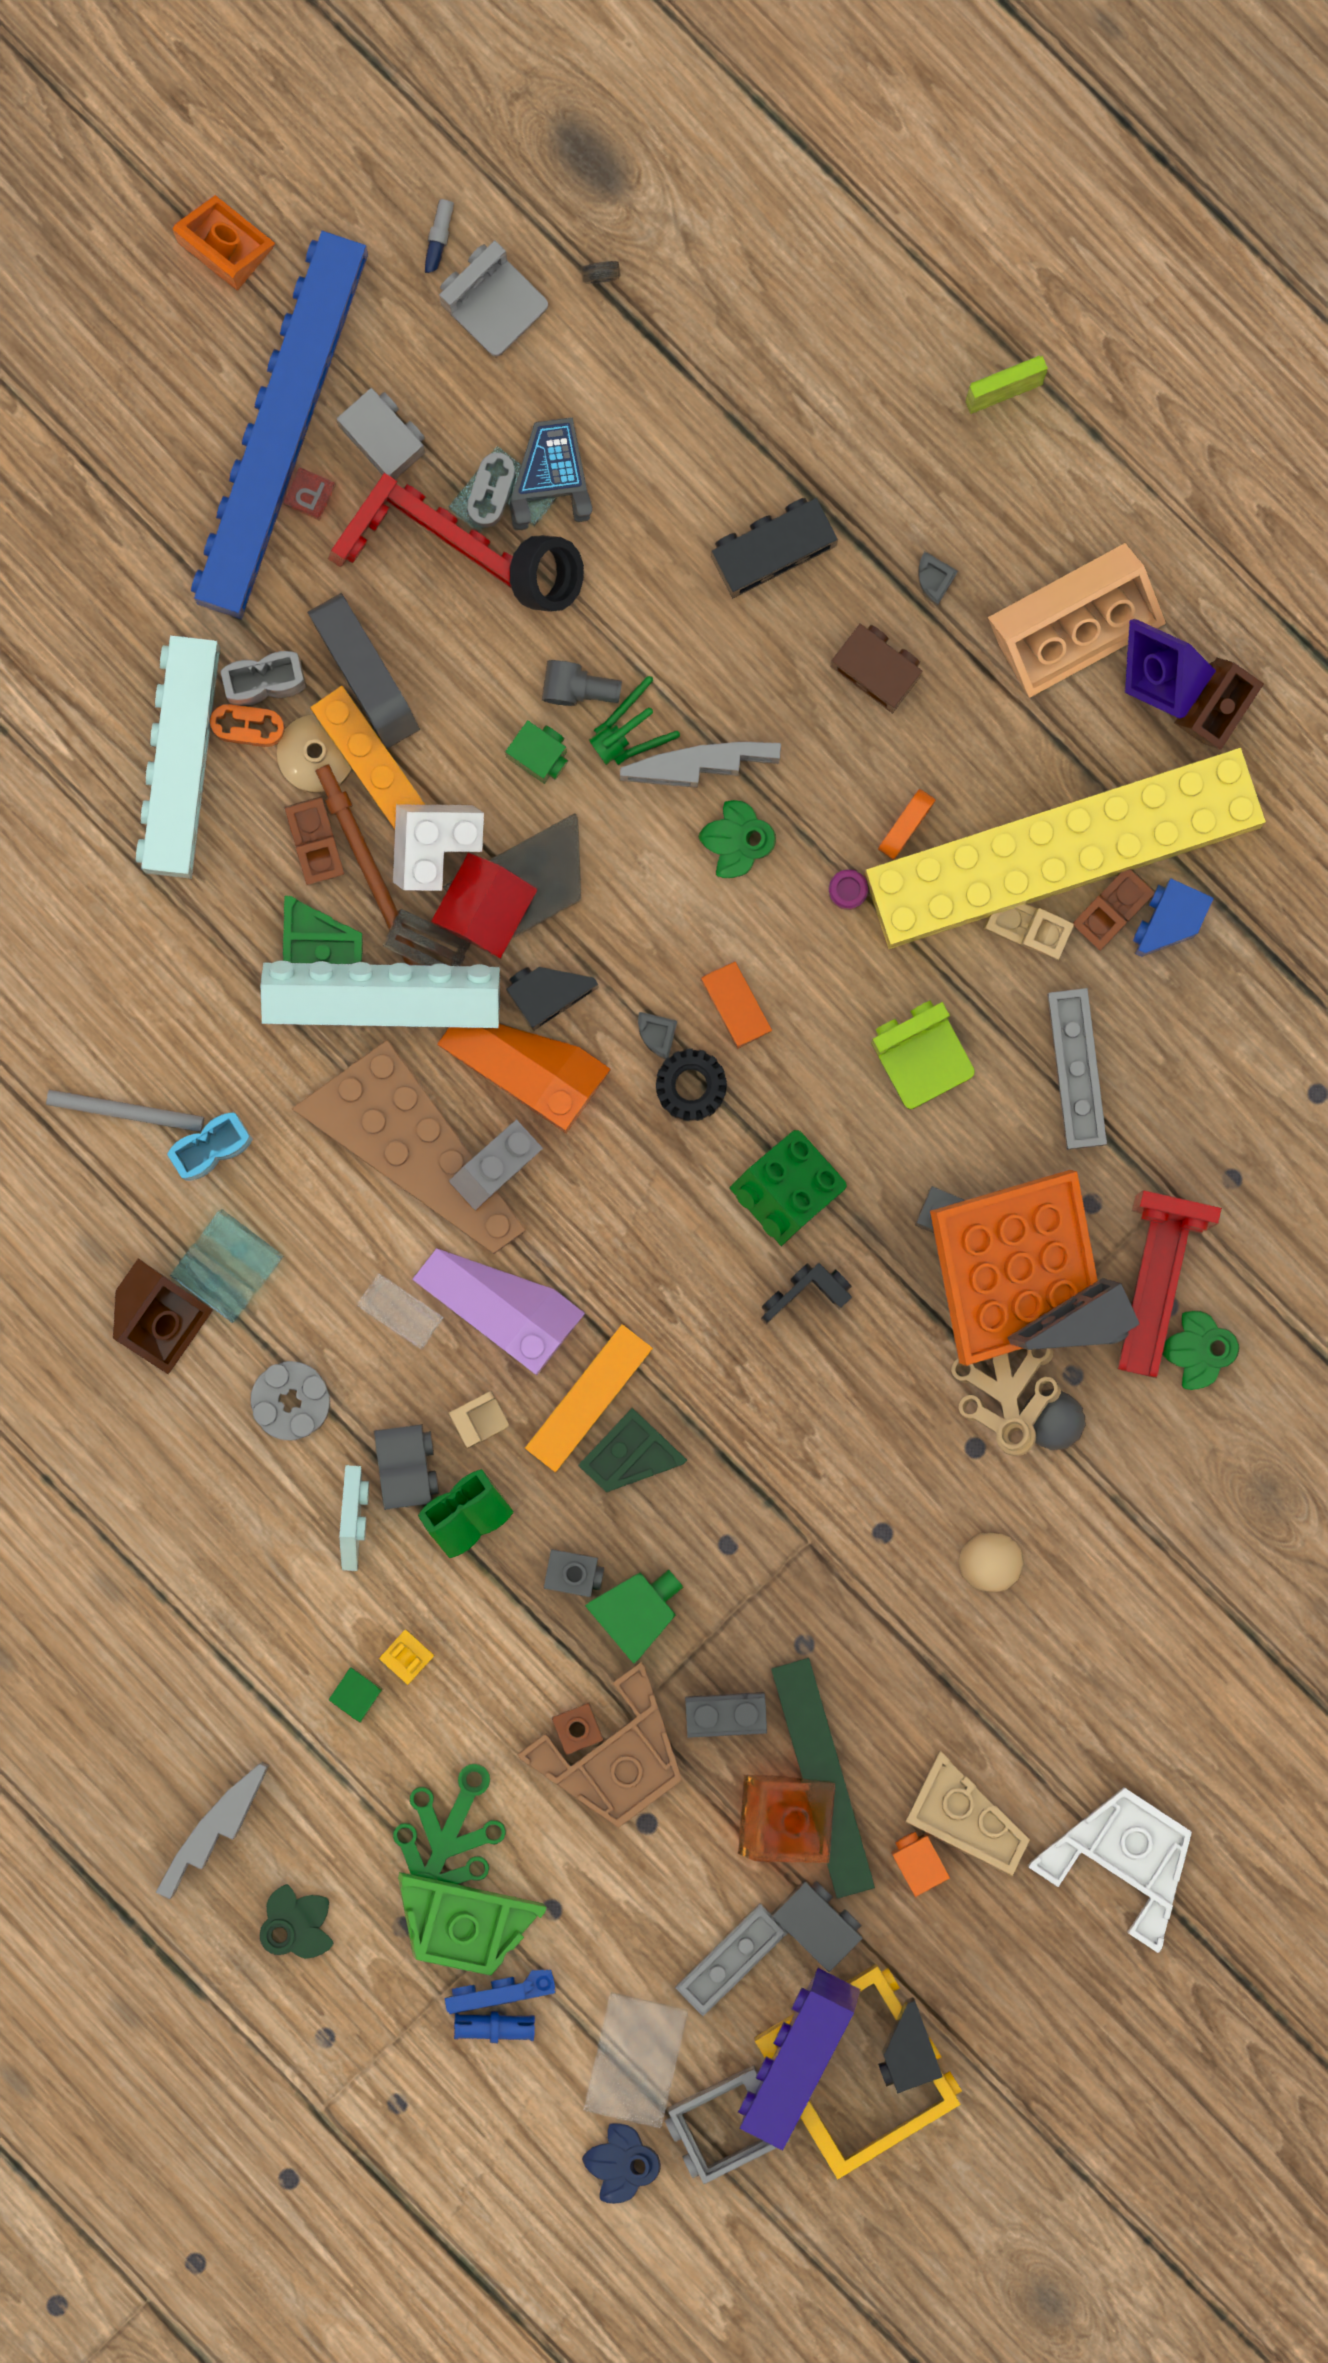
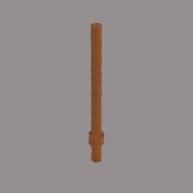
[315,764,423,966]

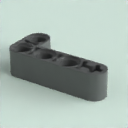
[307,593,420,749]

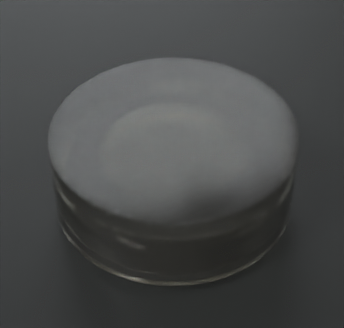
[581,261,621,284]

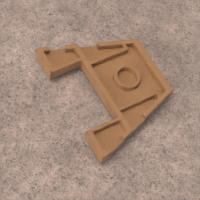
[517,1662,682,1828]

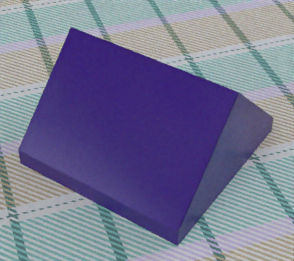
[1125,619,1216,719]

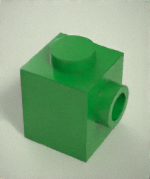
[505,720,568,784]

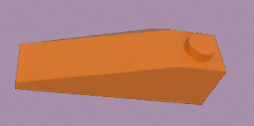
[437,1024,611,1134]

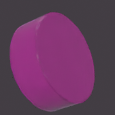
[828,869,868,910]

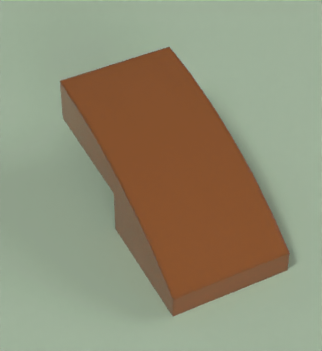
[284,796,344,885]
[1073,869,1155,951]

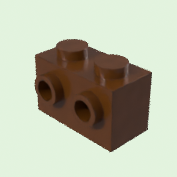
[830,624,923,714]
[1174,657,1264,750]

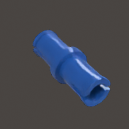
[454,2011,535,2043]

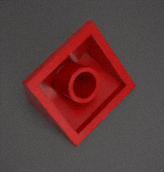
[431,852,538,959]

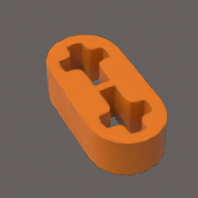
[210,704,285,747]
[878,789,936,860]

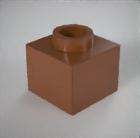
[552,1702,604,1755]

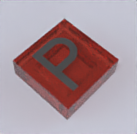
[283,467,336,521]

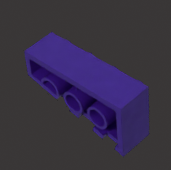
[738,1968,861,2151]

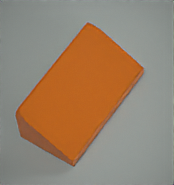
[701,962,772,1049]

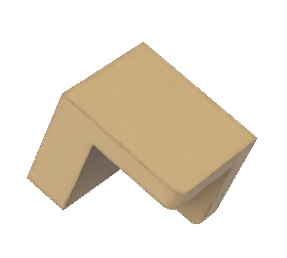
[449,1391,509,1448]

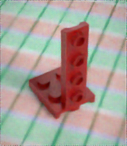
[328,472,513,588]
[1117,1190,1222,1378]

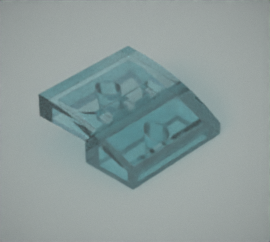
[170,1209,284,1323]

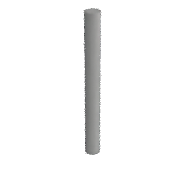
[46,1090,204,1132]

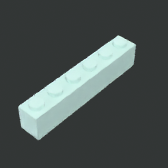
[136,635,220,879]
[260,961,500,1028]

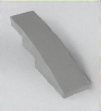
[620,742,781,788]
[156,1762,269,1899]

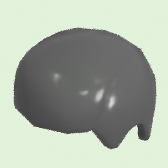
[1023,1389,1086,1451]

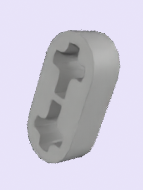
[467,452,515,528]

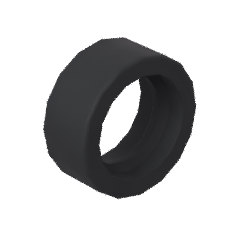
[510,535,584,612]

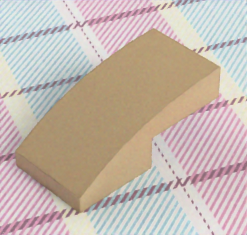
[983,904,1074,960]

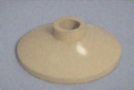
[277,715,352,793]

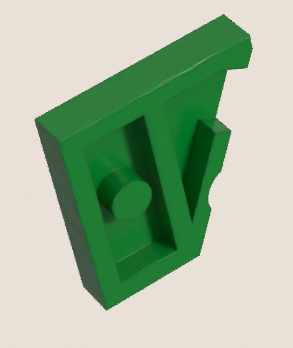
[283,896,363,964]

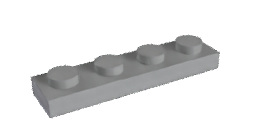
[1047,988,1107,1150]

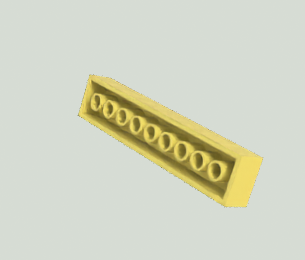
[864,748,1266,949]

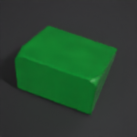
[329,1667,383,1723]

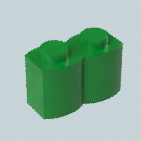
[418,1469,514,1558]

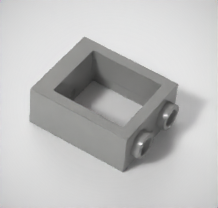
[665,2065,790,2184]

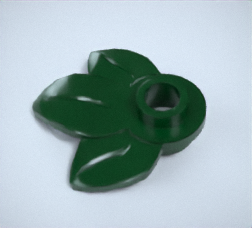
[260,1884,334,1959]

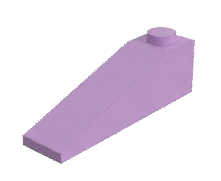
[412,1248,585,1375]

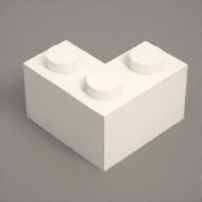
[393,804,484,891]

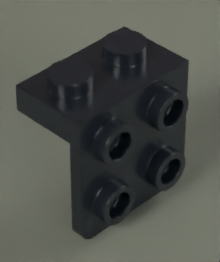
[761,1263,852,1325]

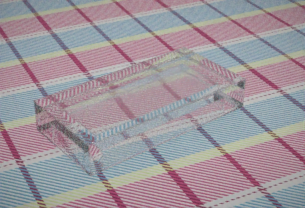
[356,1273,444,1350]

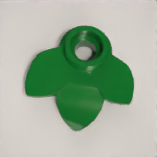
[698,800,776,878]
[1162,1311,1240,1390]

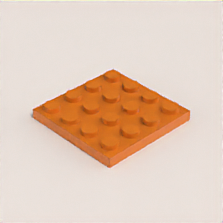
[930,1170,1098,1366]

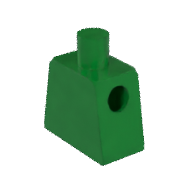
[585,1569,684,1664]

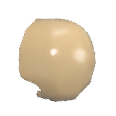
[959,1533,1024,1592]

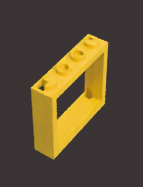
[754,1964,962,2180]

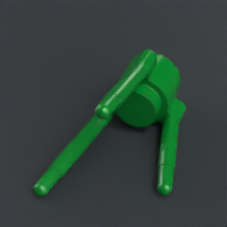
[589,676,680,765]

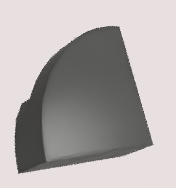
[918,551,958,607]
[638,1012,677,1059]

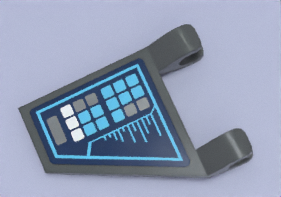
[510,417,592,530]

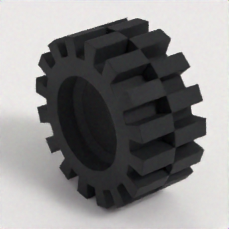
[656,1048,727,1122]

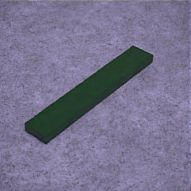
[771,1657,875,1899]

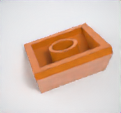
[172,195,275,291]

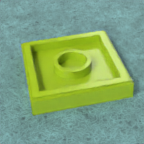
[965,356,1048,414]

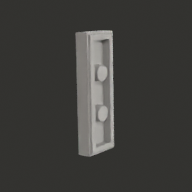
[675,1903,788,2016]

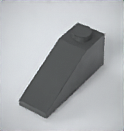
[1008,1278,1140,1350]

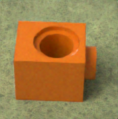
[891,1831,950,1897]

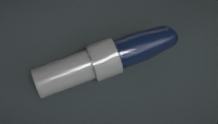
[425,199,454,273]

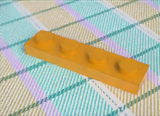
[310,686,425,830]

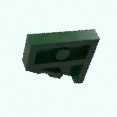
[578,1408,687,1493]

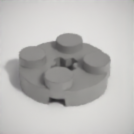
[251,1361,330,1441]

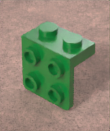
[729,1130,847,1246]

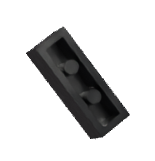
[711,498,838,599]

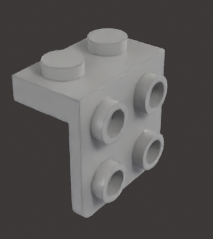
[439,240,548,357]

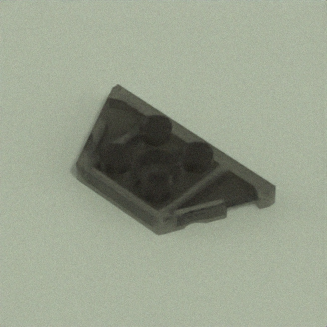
[443,813,582,938]

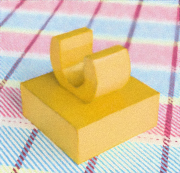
[379,1629,435,1685]

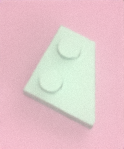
[339,1465,369,1571]

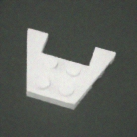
[1028,1787,1192,1953]

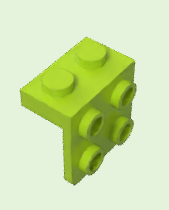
[871,1000,975,1109]

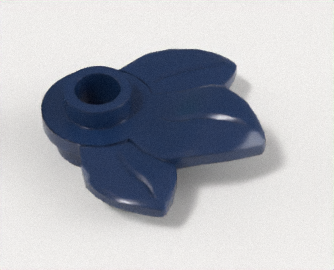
[582,2123,661,2204]

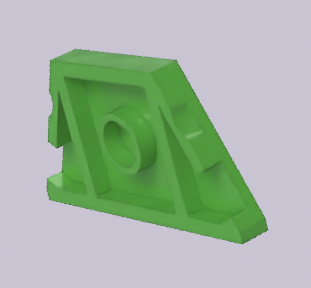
[398,1872,547,1976]

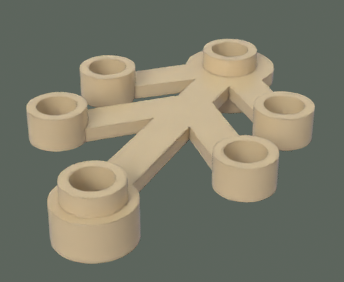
[951,1348,1061,1456]

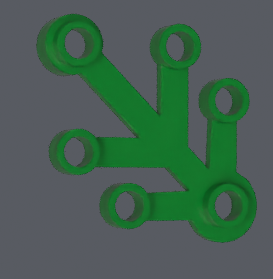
[393,1763,506,1885]

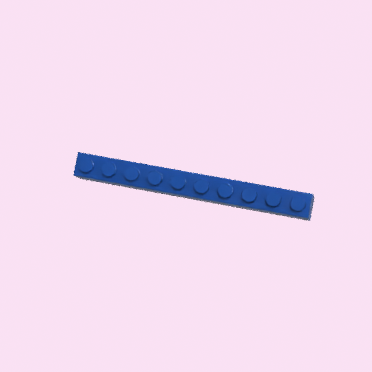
[191,231,368,620]

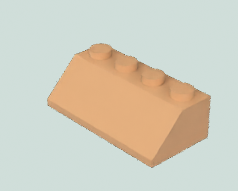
[988,543,1166,698]

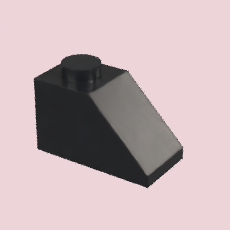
[506,967,599,1031]
[878,1997,943,2094]

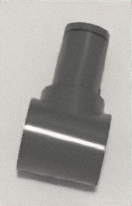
[542,660,622,706]

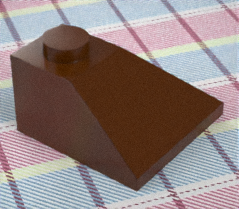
[113,1258,213,1375]

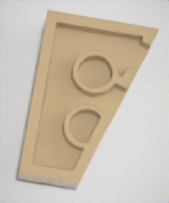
[904,1751,1030,1876]

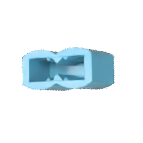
[167,1113,253,1181]

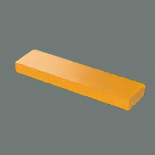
[525,1324,653,1473]

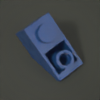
[1133,879,1214,957]

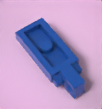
[444,1970,556,2014]

